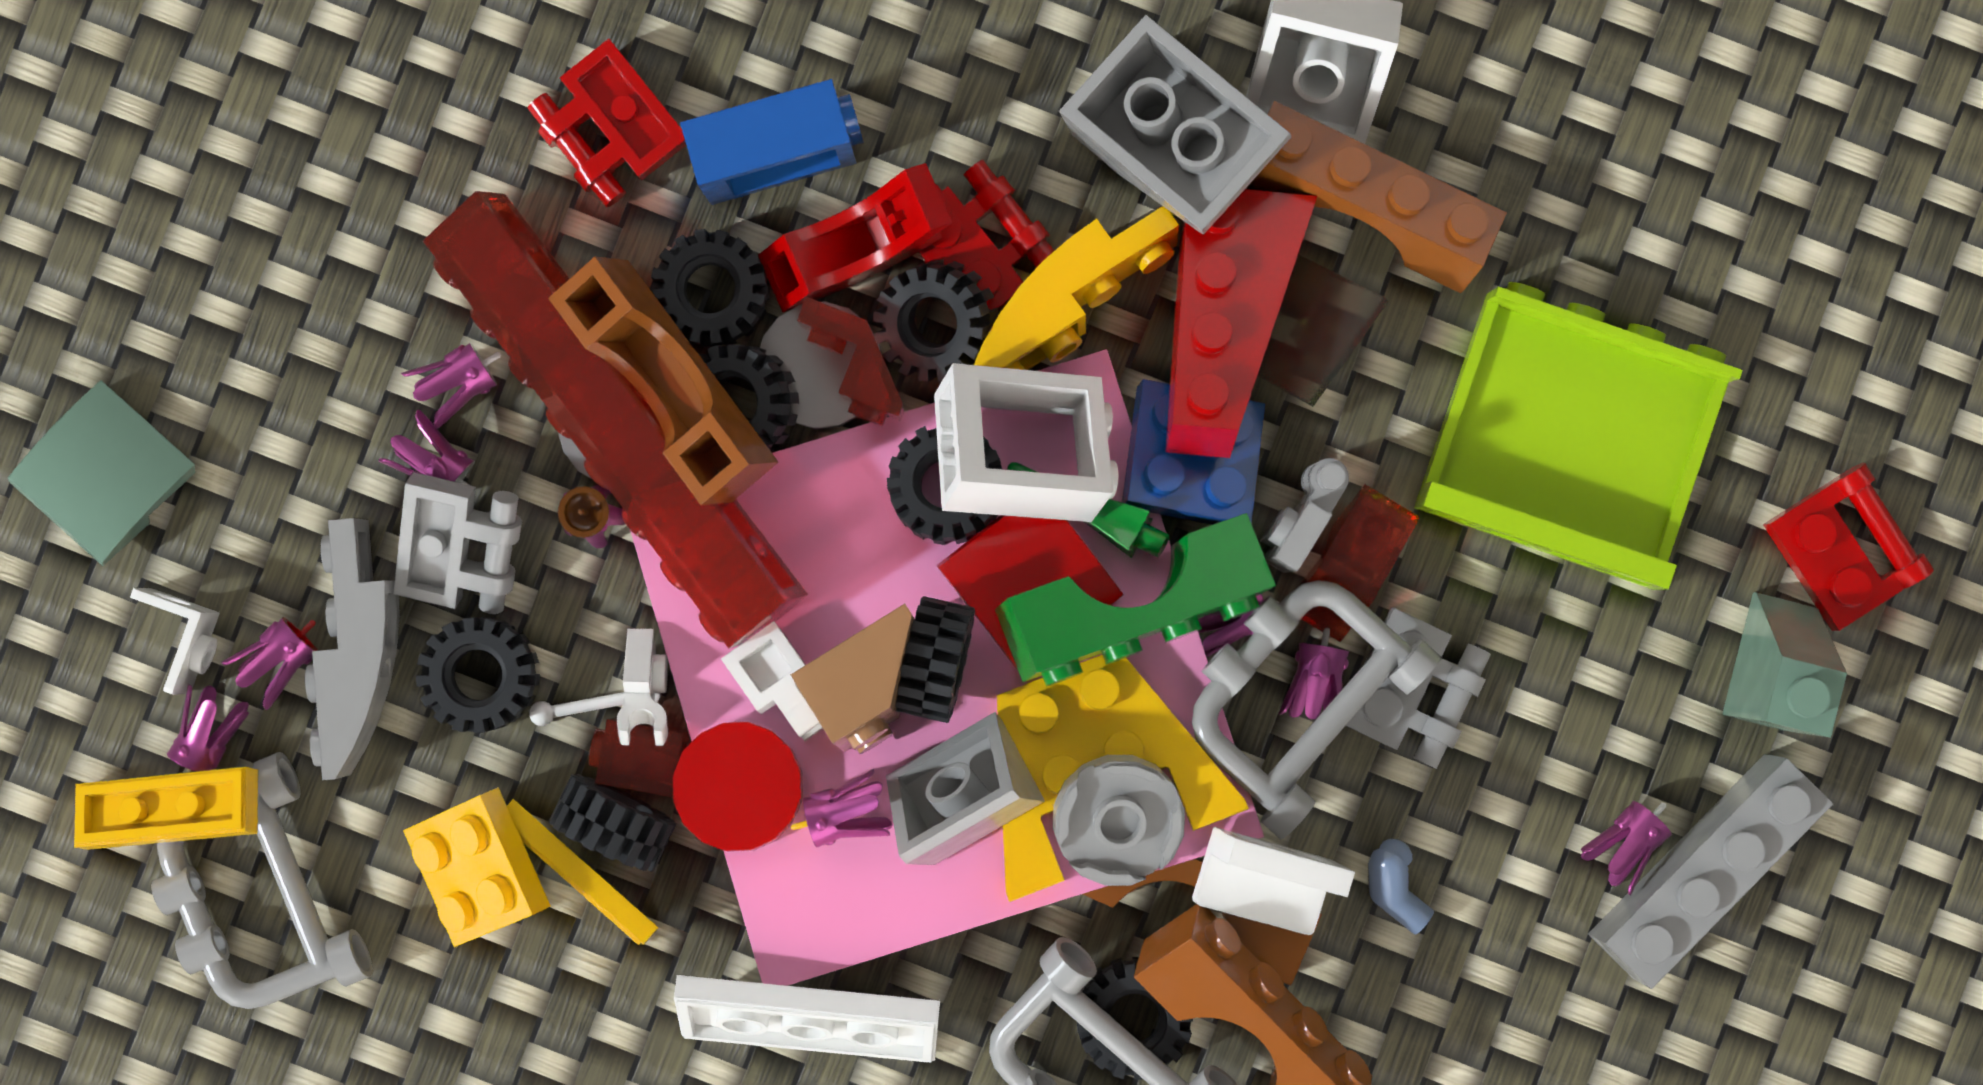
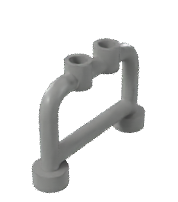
[1192,580,1441,840]
[151,752,373,1009]
[989,937,1238,1085]

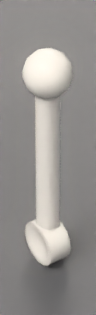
[529,692,661,726]

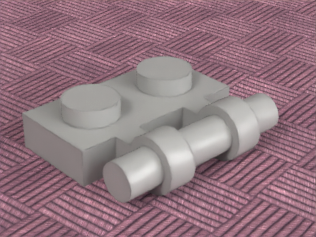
[1261,458,1349,573]
[393,472,522,614]
[1346,608,1491,769]

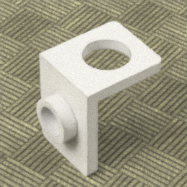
[130,588,220,695]

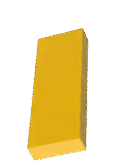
[74,767,258,850]
[507,799,659,945]

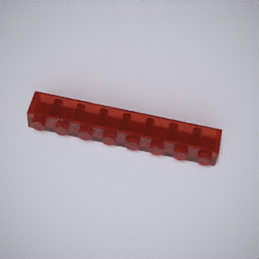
[423,191,808,649]

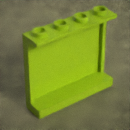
[1414,282,1743,590]

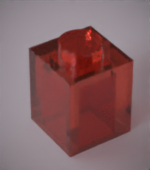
[589,717,690,797]

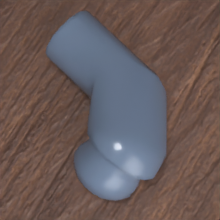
[1368,839,1434,935]

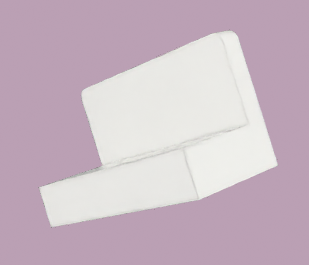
[1192,827,1355,935]

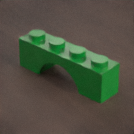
[995,513,1276,687]

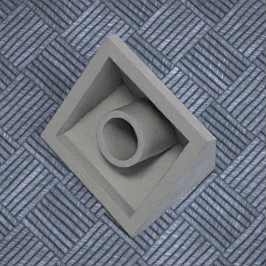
[886,712,1045,865]

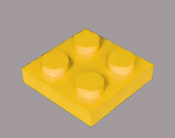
[403,787,551,947]

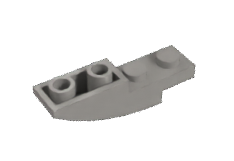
[305,518,400,780]

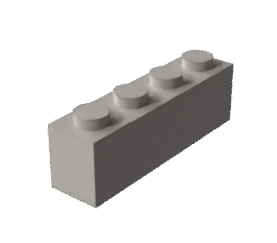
[1588,754,1833,989]

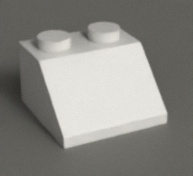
[1246,0,1403,144]

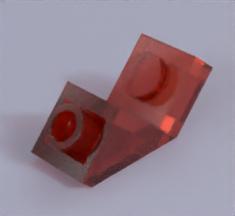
[797,297,905,426]
[1299,484,1419,642]

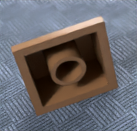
[790,603,915,754]

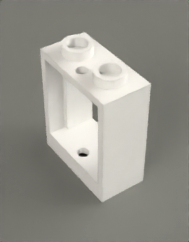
[934,363,1119,522]

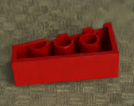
[1165,189,1317,458]

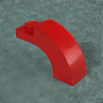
[758,163,952,312]

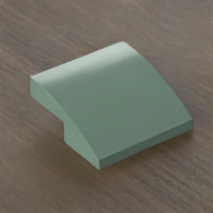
[8,380,196,566]

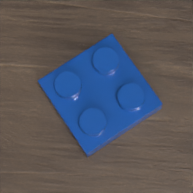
[1122,379,1265,525]

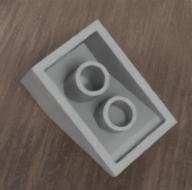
[1059,15,1291,235]

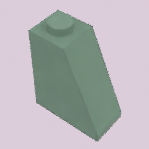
[1722,592,1847,738]

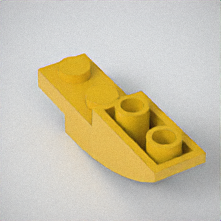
[974,206,1179,370]

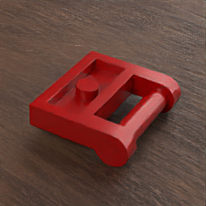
[1763,462,1934,631]

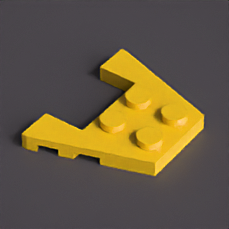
[997,655,1249,902]

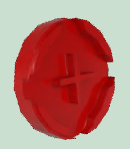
[673,722,803,852]

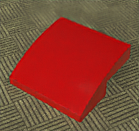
[936,515,1124,670]

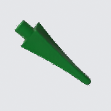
[1007,462,1170,558]

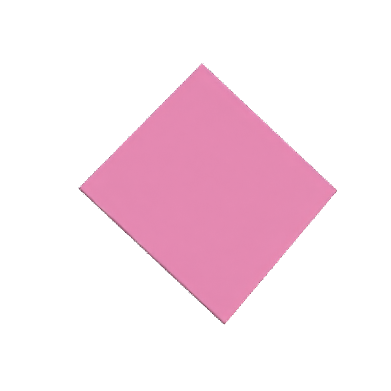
[622,349,1264,986]

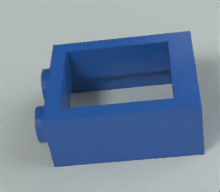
[680,79,864,205]

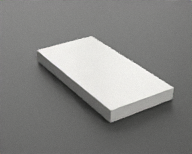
[674,975,940,1063]

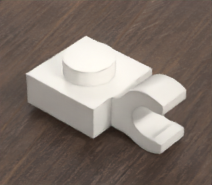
[721,621,823,741]
[617,629,668,746]

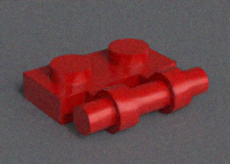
[527,38,686,208]
[918,159,1055,310]

